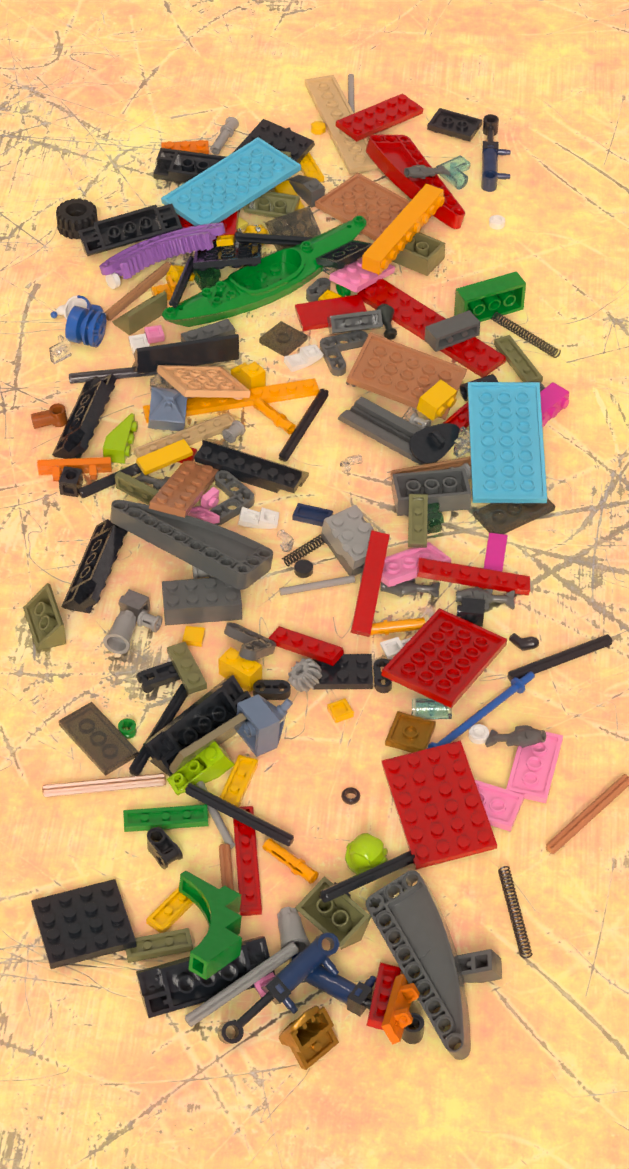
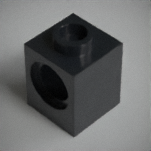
[59,466,83,497]
[456,597,485,627]

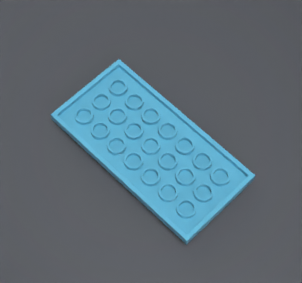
[161,137,301,226]
[467,382,547,503]

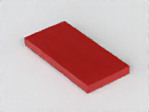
[295,294,367,331]

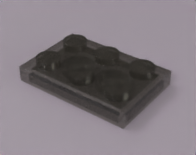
[265,206,321,251]

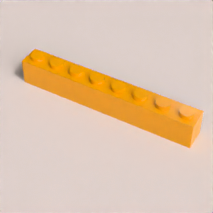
[362,184,445,275]

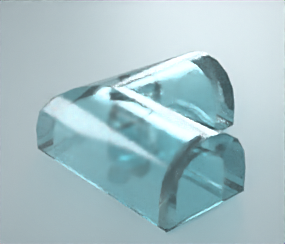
[436,155,471,190]
[411,698,452,719]

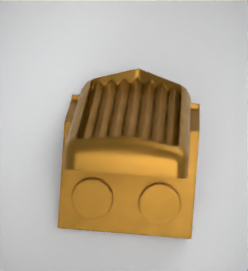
[279,1005,339,1070]

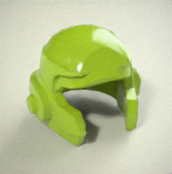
[345,833,388,874]

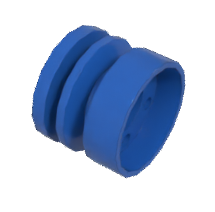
[65,306,107,348]

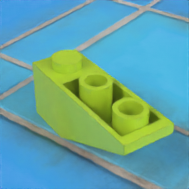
[103,413,138,464]
[167,742,235,795]

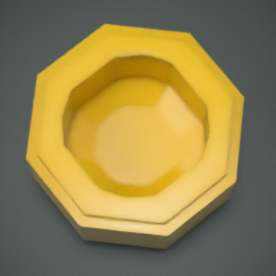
[311,121,326,135]

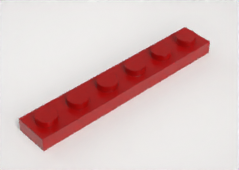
[417,557,530,596]

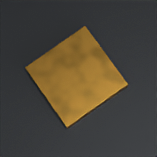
[385,711,436,753]

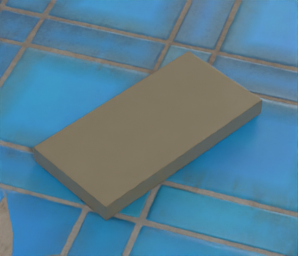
[169,713,247,774]

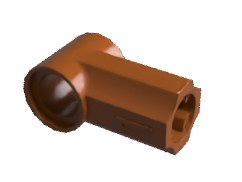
[30,403,68,429]

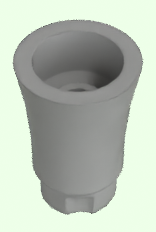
[103,610,137,654]
[277,907,310,952]

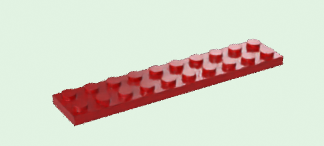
[357,279,506,378]

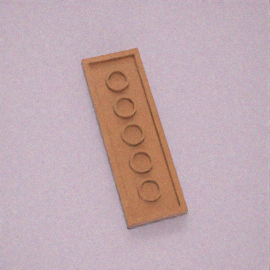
[149,461,219,518]

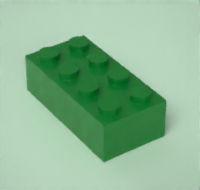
[454,271,526,322]

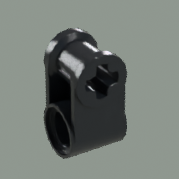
[147,827,183,869]

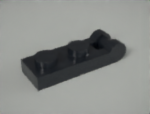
[136,661,180,693]

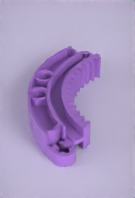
[99,223,225,279]

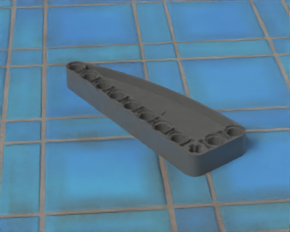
[110,500,273,590]
[365,870,471,1060]

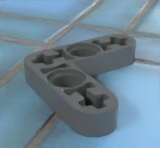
[320,330,368,376]
[210,470,255,525]
[224,622,276,661]

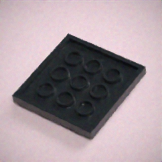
[233,119,315,163]
[193,241,262,271]
[31,879,137,969]

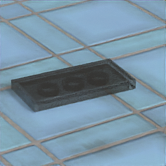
[473,498,555,534]
[58,702,139,776]

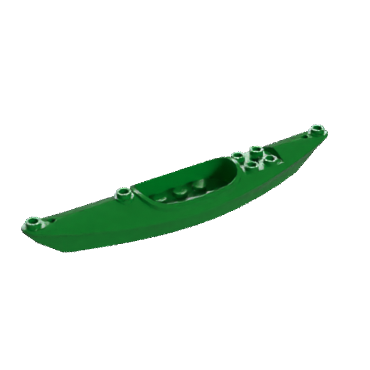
[162,216,367,327]

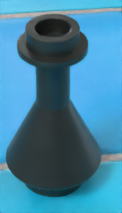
[376,304,397,340]

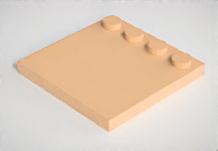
[157,365,251,400]

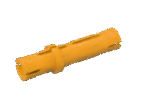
[253,398,296,434]
[370,617,425,635]
[263,838,319,884]

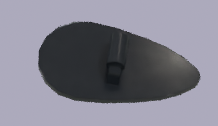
[409,423,460,464]

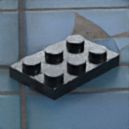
[427,108,482,141]
[316,240,373,270]
[313,654,373,690]

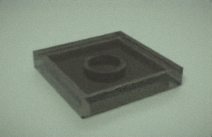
[259,321,308,357]

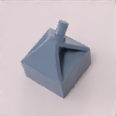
[148,387,187,431]
[236,694,293,757]

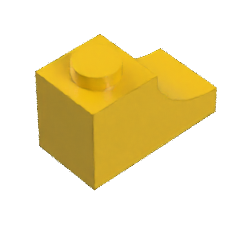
[231,361,266,389]

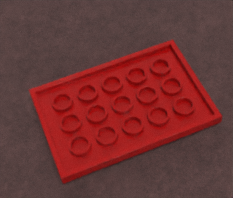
[381,608,508,708]
[381,741,497,870]

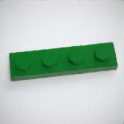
[123,804,209,832]

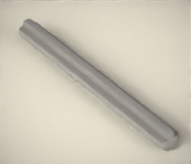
[185,942,299,1027]

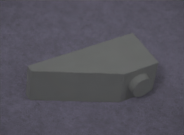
[286,175,325,208]
[457,949,502,983]

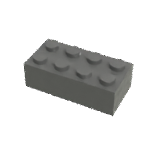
[391,468,472,516]
[162,577,242,626]

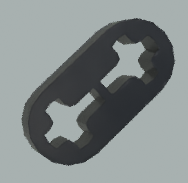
[373,658,392,693]
[253,680,291,700]

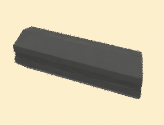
[338,397,423,465]

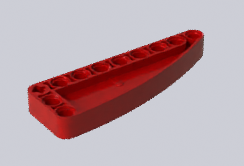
[366,135,465,229]

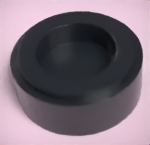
[294,559,313,578]

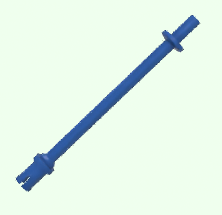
[427,671,535,749]

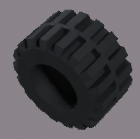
[56,198,98,239]

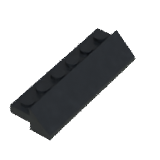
[153,148,226,183]
[78,203,182,256]
[132,334,239,374]
[52,374,117,459]
[194,440,309,493]
[61,519,128,614]
[143,675,251,777]
[136,936,276,1018]

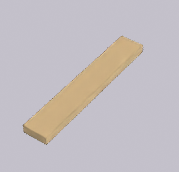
[133,412,235,458]

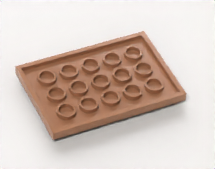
[315,173,431,241]
[346,333,467,420]

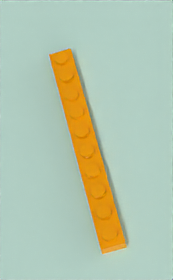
[143,378,319,423]

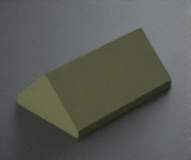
[244,191,300,221]
[112,291,167,335]
[23,583,66,650]
[295,876,371,949]

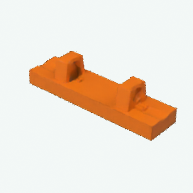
[37,457,112,481]
[381,974,420,1045]

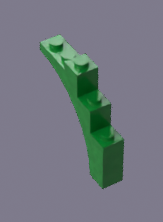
[179,871,242,980]

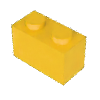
[416,380,457,421]
[218,647,262,692]

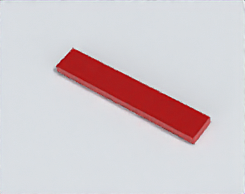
[350,530,390,637]
[233,806,262,916]

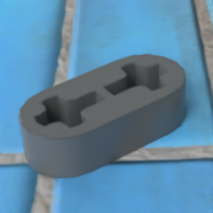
[306,278,331,302]

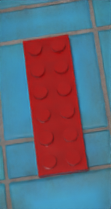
[335,93,424,142]

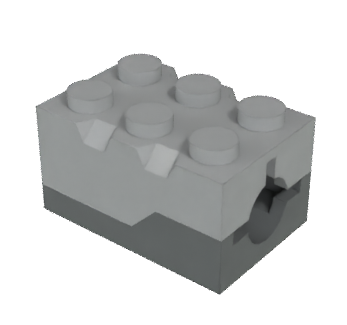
[321,505,374,576]

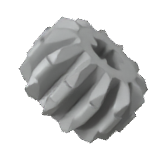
[288,658,322,692]

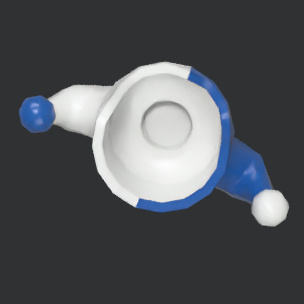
[50,295,106,320]

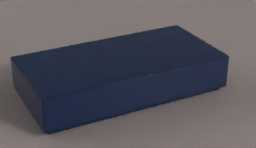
[292,503,333,527]

